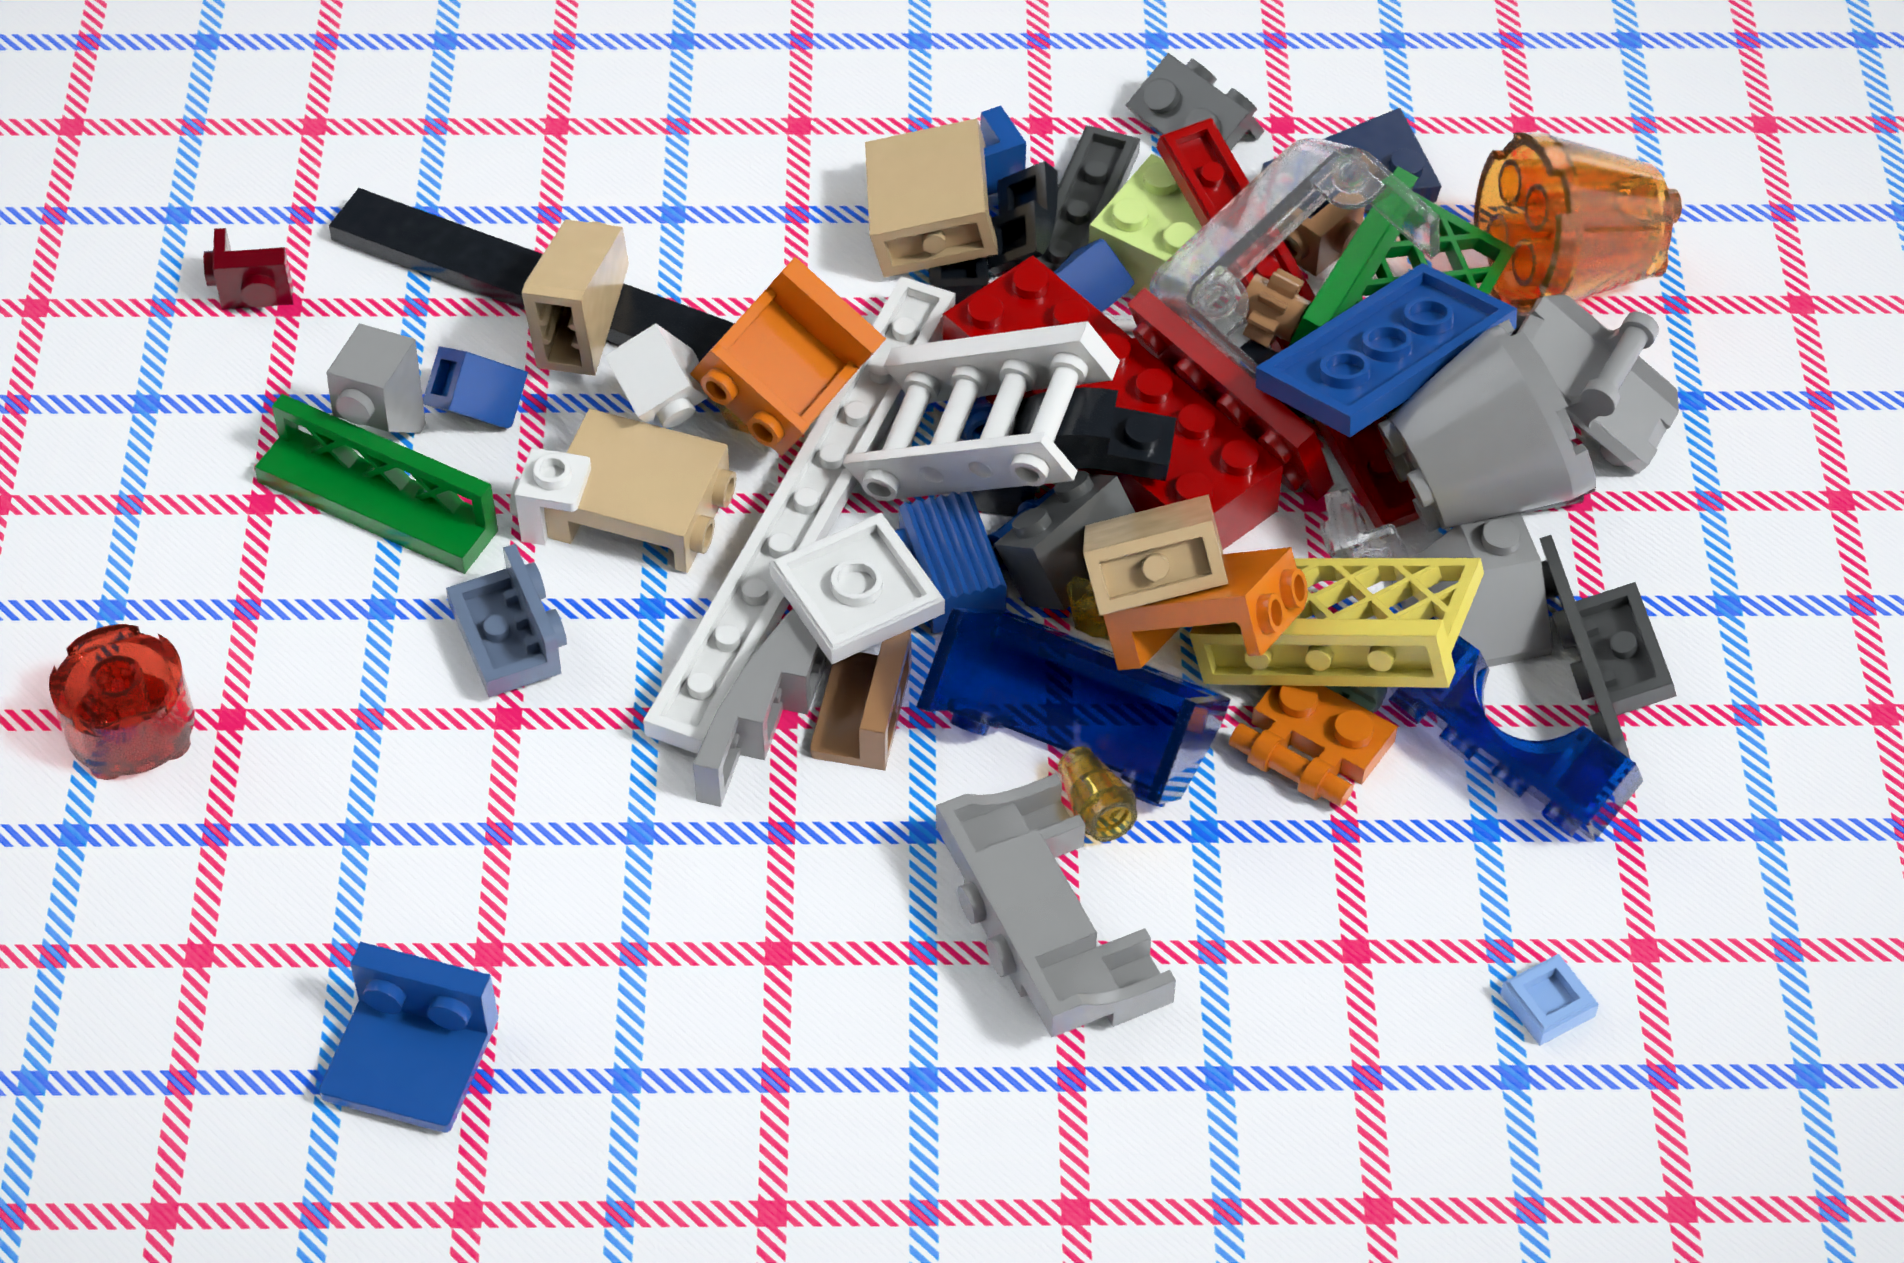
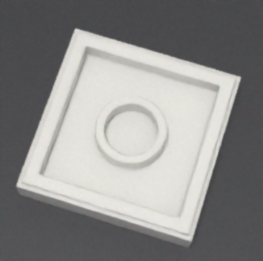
[770,512,945,664]

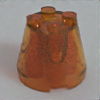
[1474,132,1682,312]

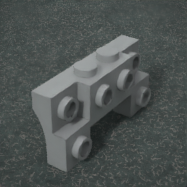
[936,773,1176,1038]

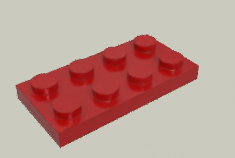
[1127,287,1335,501]

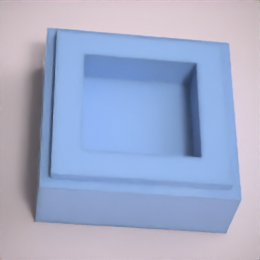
[1500,954,1599,1046]

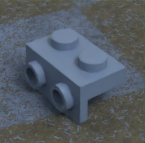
[446,544,567,697]

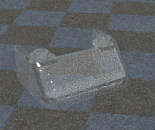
[1150,138,1440,381]

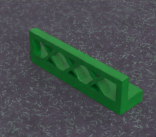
[254,394,498,574]

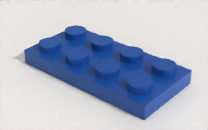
[1256,263,1517,437]

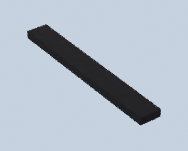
[329,187,735,362]

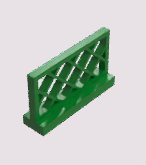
[1288,166,1515,347]

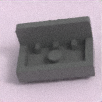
[1125,52,1264,150]

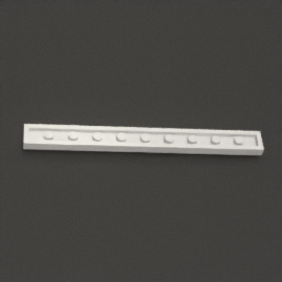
[643,276,955,754]

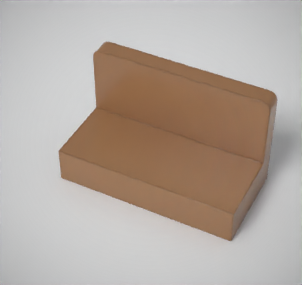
[810,630,912,771]

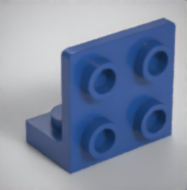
[319,941,499,1133]

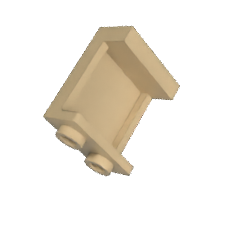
[865,118,998,278]
[544,408,736,573]
[1083,494,1228,616]

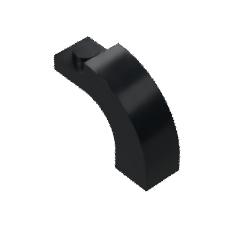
[972,387,1177,517]

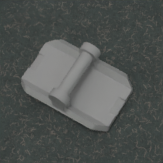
[1517,295,1679,474]

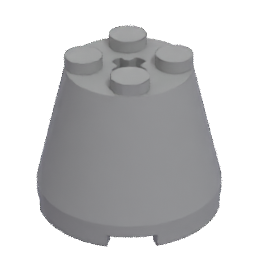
[1377,319,1596,533]

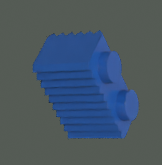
[895,491,1007,634]

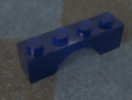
[1388,617,1644,842]

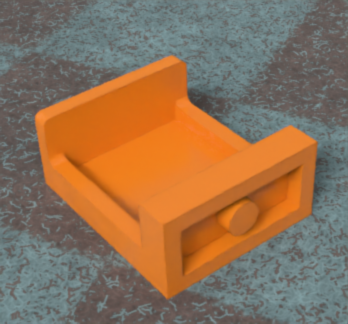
[690,256,886,457]
[1103,547,1308,670]

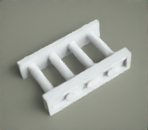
[842,321,1120,501]

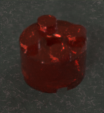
[49,624,195,780]

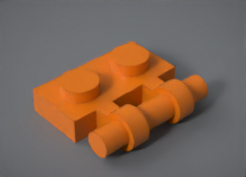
[1229,685,1398,807]

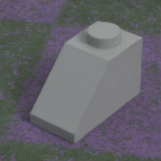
[326,323,426,433]

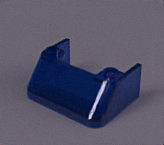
[916,608,1231,807]

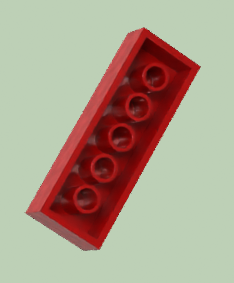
[943,255,1283,550]

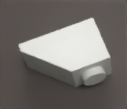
[604,323,708,428]

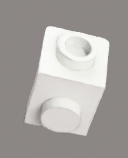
[510,447,591,545]

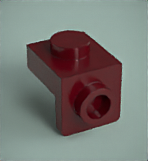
[203,228,293,310]

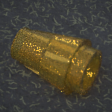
[1058,746,1138,842]

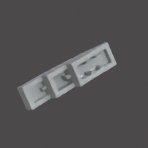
[693,609,828,807]

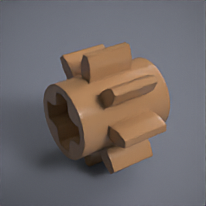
[1235,268,1311,348]

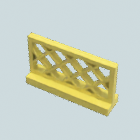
[1189,558,1484,688]

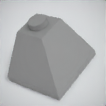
[1392,512,1553,674]

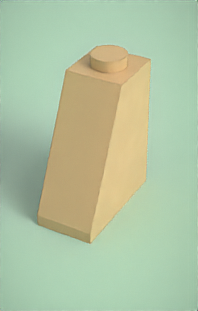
[522,219,629,376]

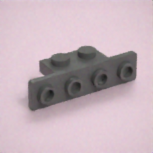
[1539,535,1677,770]

